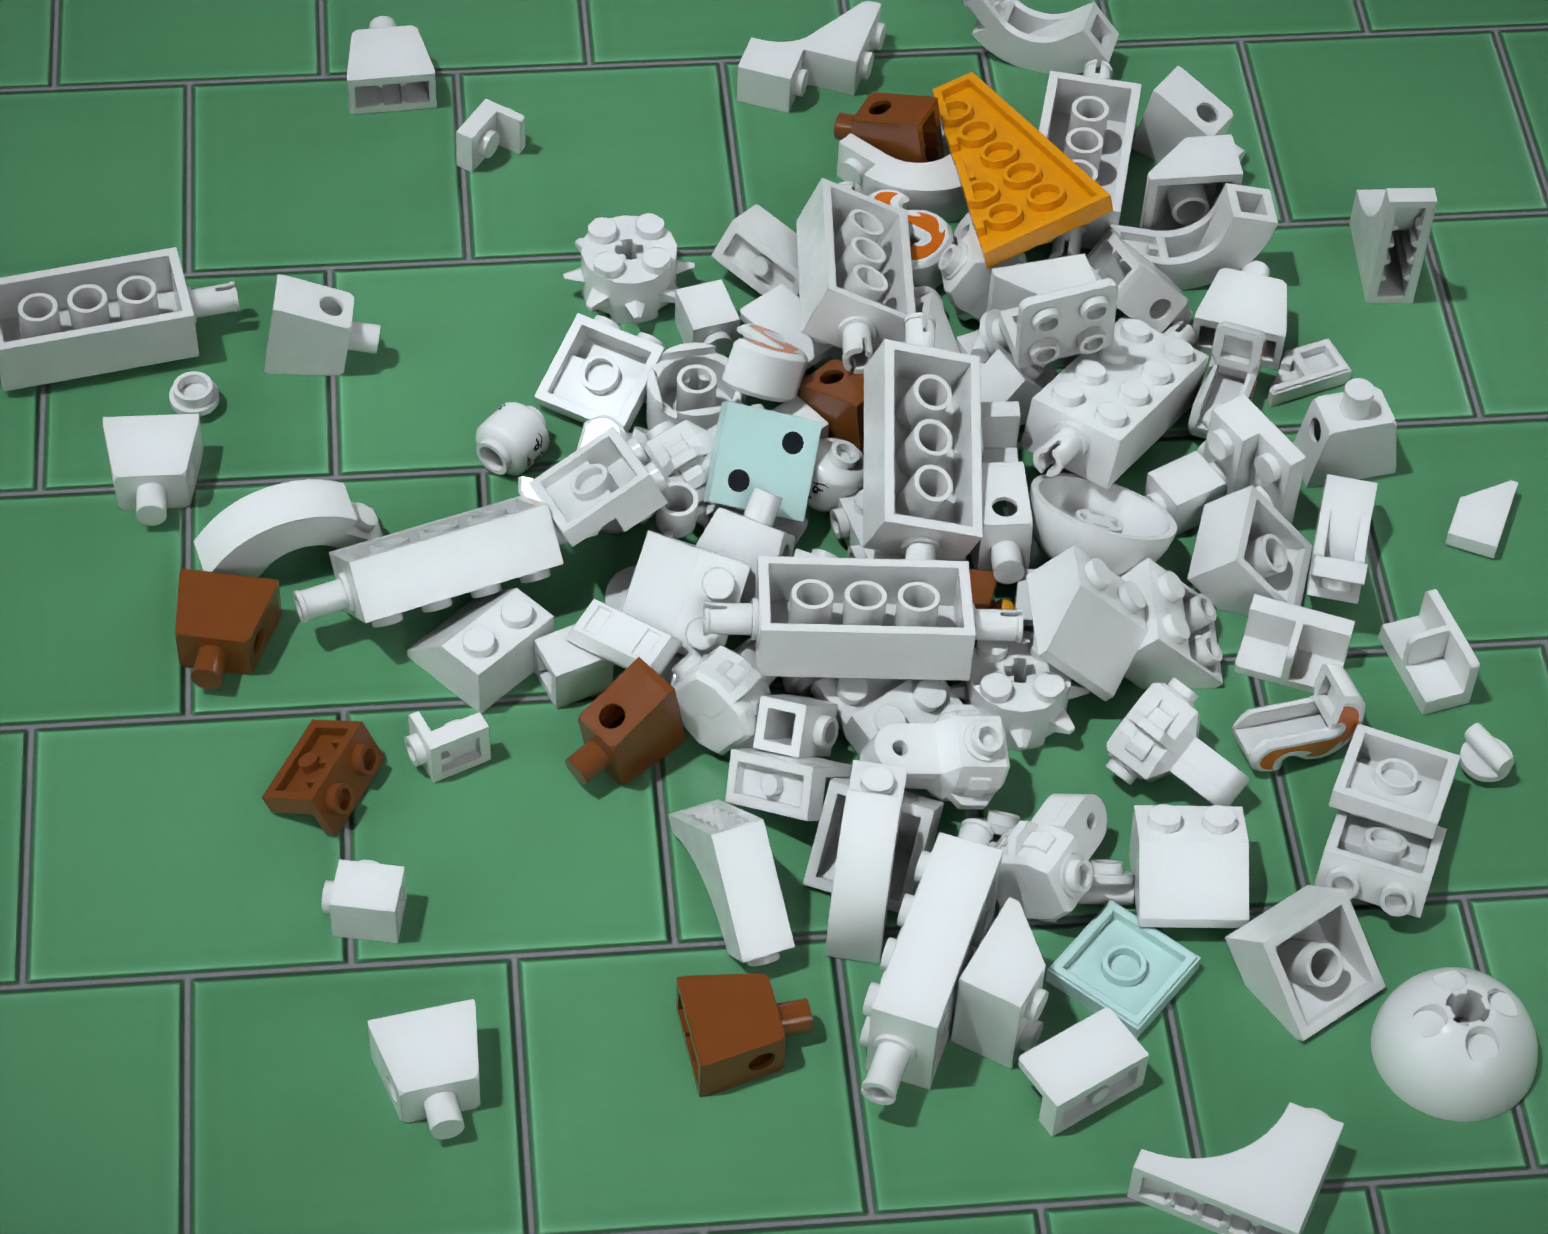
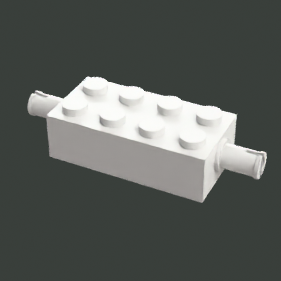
[1039,59,1142,259]
[796,178,916,374]
[0,247,240,392]
[863,312,983,561]
[1020,315,1209,489]
[293,495,598,628]
[703,556,1023,681]
[859,818,1003,1105]

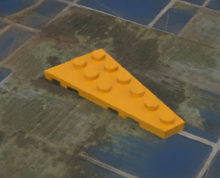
[932,72,1113,269]

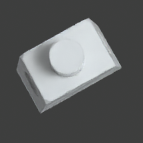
[347,16,437,115]
[1132,66,1246,163]
[1086,229,1192,333]
[1193,260,1287,370]
[264,274,380,376]
[1293,378,1397,488]
[103,413,204,526]
[970,461,1033,584]
[696,487,795,603]
[367,999,481,1139]

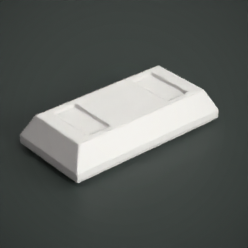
[566,598,683,675]

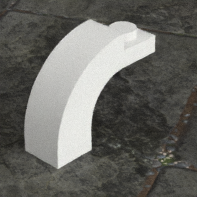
[963,0,1119,74]
[837,133,969,222]
[1105,183,1278,290]
[1306,474,1378,604]
[193,479,383,577]
[825,760,908,964]

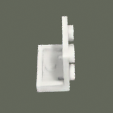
[999,278,1118,369]

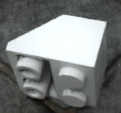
[1119,558,1223,689]

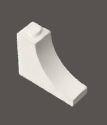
[1349,188,1438,304]
[668,799,795,966]
[1127,1102,1344,1234]

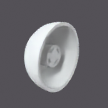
[1029,473,1177,576]
[1371,967,1538,1122]

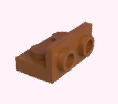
[262,719,384,835]

